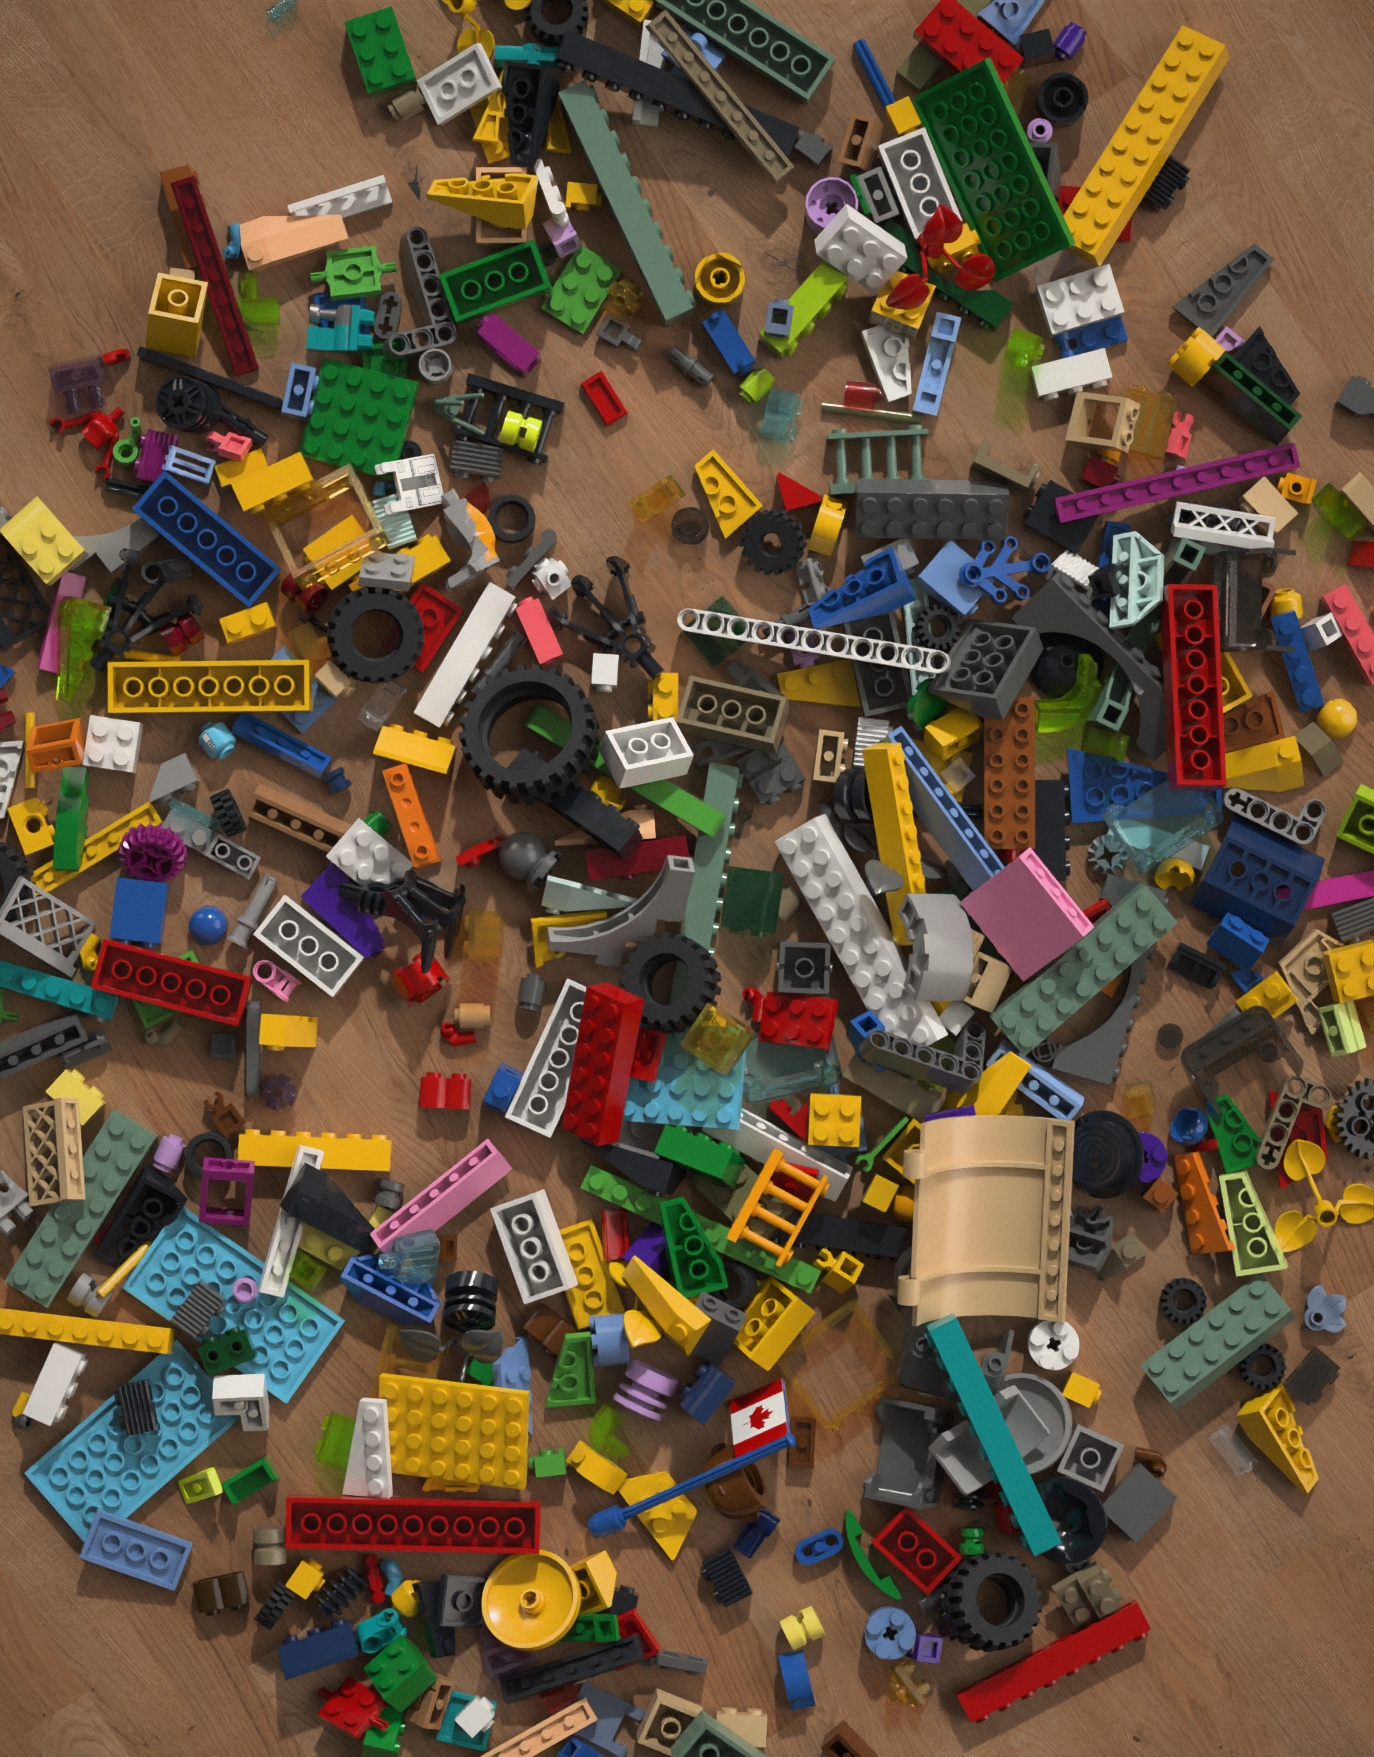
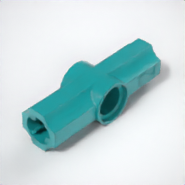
[495,43,563,71]

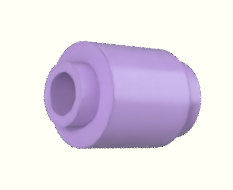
[1026,118,1053,143]
[153,1134,186,1173]

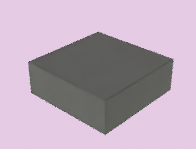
[210,1033,238,1059]

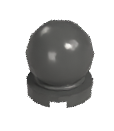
[498,832,563,895]

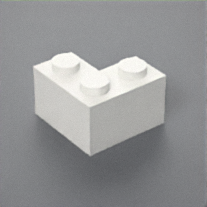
[212,1374,270,1431]

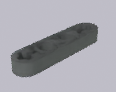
[246,1001,261,1099]

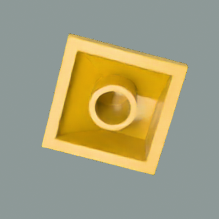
[570,1550,617,1614]

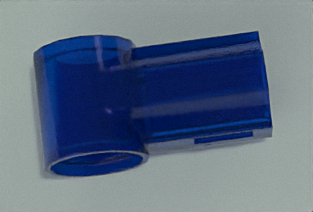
[733,1508,781,1558]

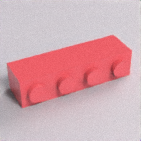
[1319,584,1374,686]

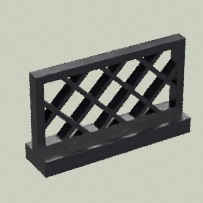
[0,534,50,652]

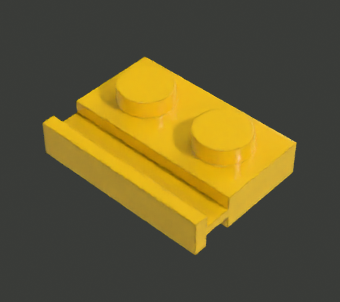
[1235,971,1299,1030]

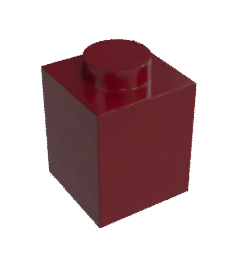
[1079,455,1120,489]

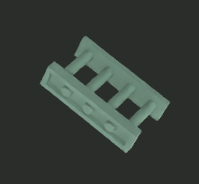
[827,425,931,497]

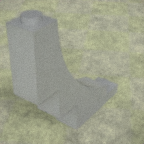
[0,506,161,574]

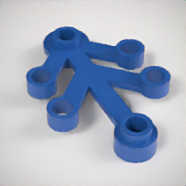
[959,536,1051,605]

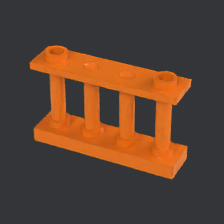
[382,763,441,869]

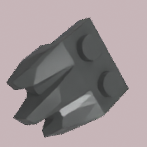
[1068,1204,1113,1273]

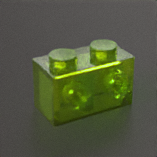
[1003,327,1045,369]

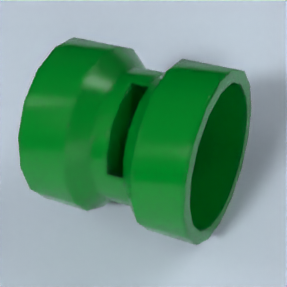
[959,1526,984,1555]

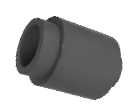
[517,973,546,1011]

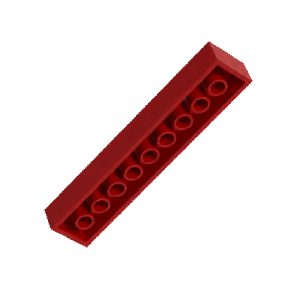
[285,1494,541,1554]

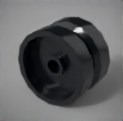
[833,769,874,824]

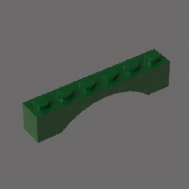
[883,219,1014,332]

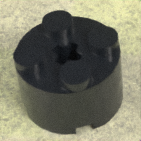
[1036,72,1088,128]

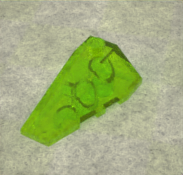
[56,596,112,702]

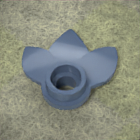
[1303,1285,1347,1333]

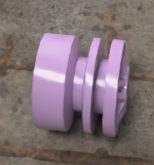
[805,177,858,235]
[613,1359,679,1421]

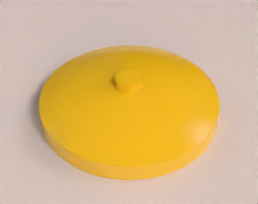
[482,1550,581,1651]

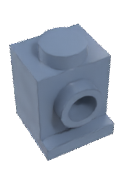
[764,299,794,339]

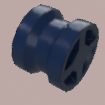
[321,767,352,796]

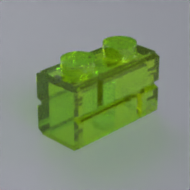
[314,1410,356,1469]

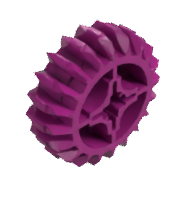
[118,822,187,883]

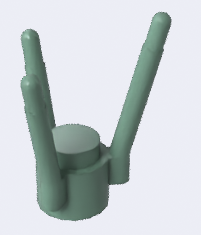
[433,393,485,436]

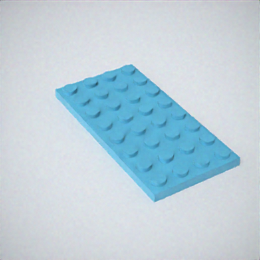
[122,1207,345,1404]
[24,1339,241,1542]

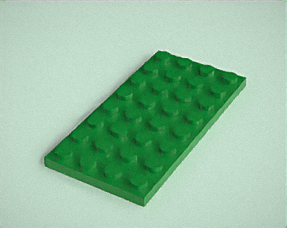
[910,58,1075,282]

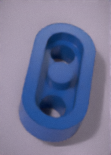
[795,1528,843,1565]

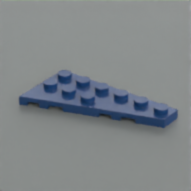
[1066,747,1223,823]

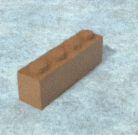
[245,784,352,852]

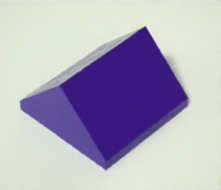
[621,1221,670,1282]

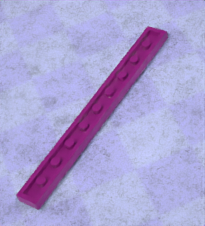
[1053,443,1301,524]

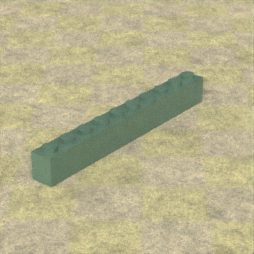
[669,763,744,1005]

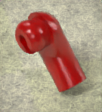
[440,1022,476,1046]

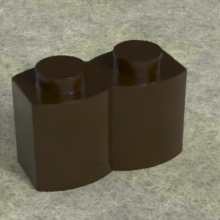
[193,1570,250,1616]

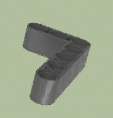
[382,226,457,361]
[859,1020,986,1093]

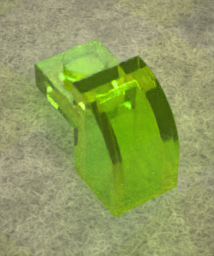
[237,272,280,326]
[1311,483,1368,542]
[1082,727,1130,761]
[289,1247,328,1291]
[589,1402,631,1459]

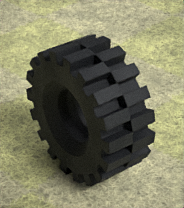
[740,508,807,575]

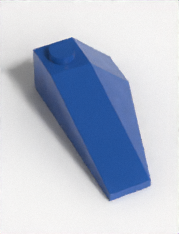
[808,547,916,629]

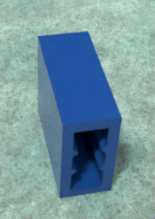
[109,877,170,948]

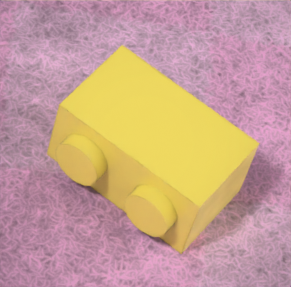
[45,1069,106,1126]

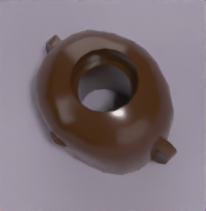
[701,1442,770,1523]

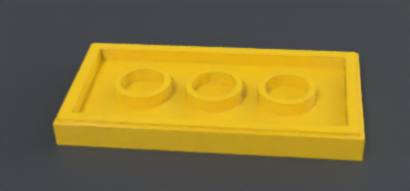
[559,1218,626,1331]

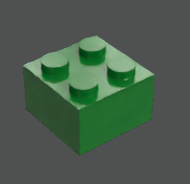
[364,1634,438,1712]

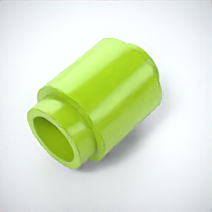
[738,366,775,404]

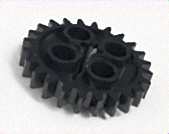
[1332,1078,1374,1160]

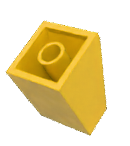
[146,273,208,358]

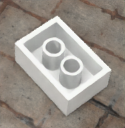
[814,204,907,294]
[1035,264,1124,338]
[599,717,694,789]
[23,1341,89,1426]

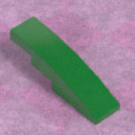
[53,767,91,872]

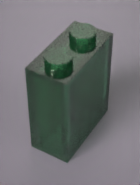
[720,866,784,938]

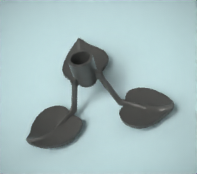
[842,824,948,899]
[398,1329,503,1383]

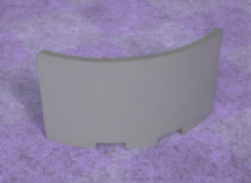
[898,893,973,1001]
[928,1385,1050,1496]

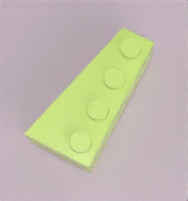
[1219,1170,1289,1277]

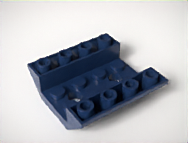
[1190,814,1325,949]

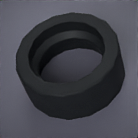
[488,494,536,544]
[185,1132,234,1180]
[708,1261,757,1309]

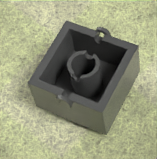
[776,941,832,994]

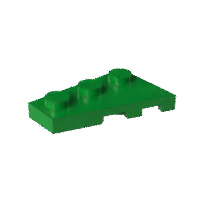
[1202,1094,1273,1174]

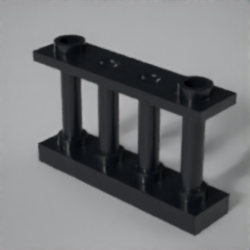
[451,373,565,465]

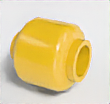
[1269,588,1303,620]
[391,1580,420,1618]

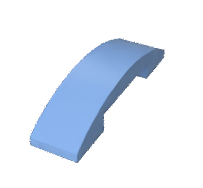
[912,312,961,416]

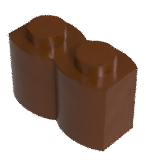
[523,1303,580,1359]

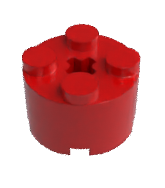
[391,952,450,1008]

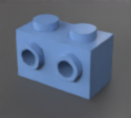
[280,363,319,421]

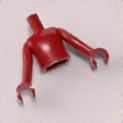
[50,406,125,481]

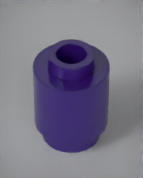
[1053,22,1087,62]

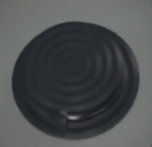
[1072,1110,1144,1199]
[1036,1477,1107,1564]

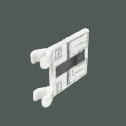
[374,454,443,515]

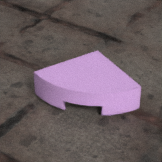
[1215,326,1245,352]

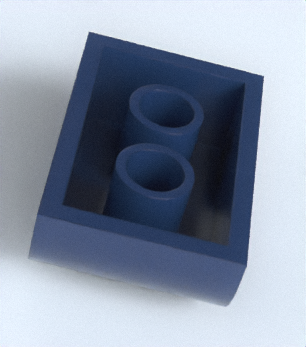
[679,1362,735,1425]

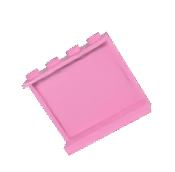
[960,848,1094,982]

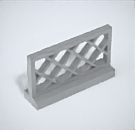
[0,876,96,978]

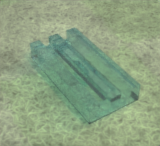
[167,797,220,830]

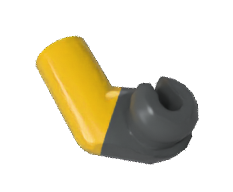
[12,1391,33,1430]

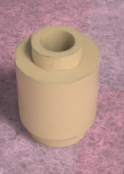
[455,1003,491,1029]

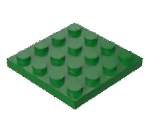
[298,357,420,481]

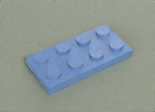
[79,1509,193,1591]

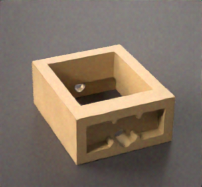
[1065,391,1140,453]

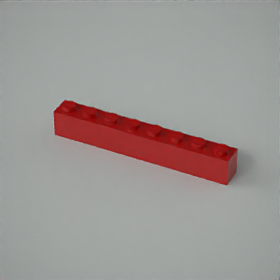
[956,1599,1151,1723]

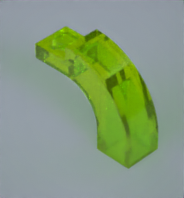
[1035,653,1102,733]

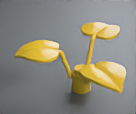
[442,0,532,60]
[1274,1139,1374,1253]
[608,1260,700,1348]

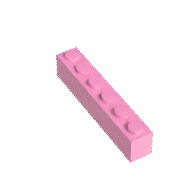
[370,1139,512,1264]

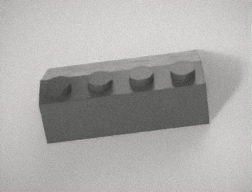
[928,618,1043,720]

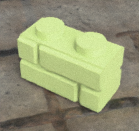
[1318,1001,1366,1057]

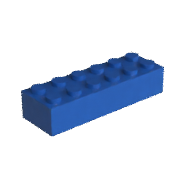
[132,470,281,607]

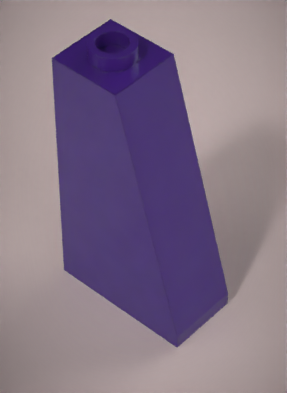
[301,863,386,959]

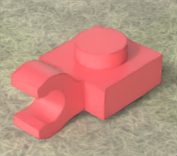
[1166,412,1194,459]
[205,431,252,462]

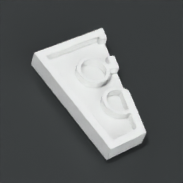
[860,325,912,403]
[0,740,25,819]

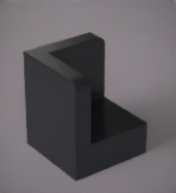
[1088,562,1125,600]

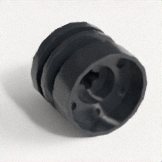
[156,376,222,434]
[443,1271,498,1333]

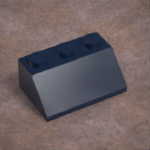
[278,1618,361,1680]

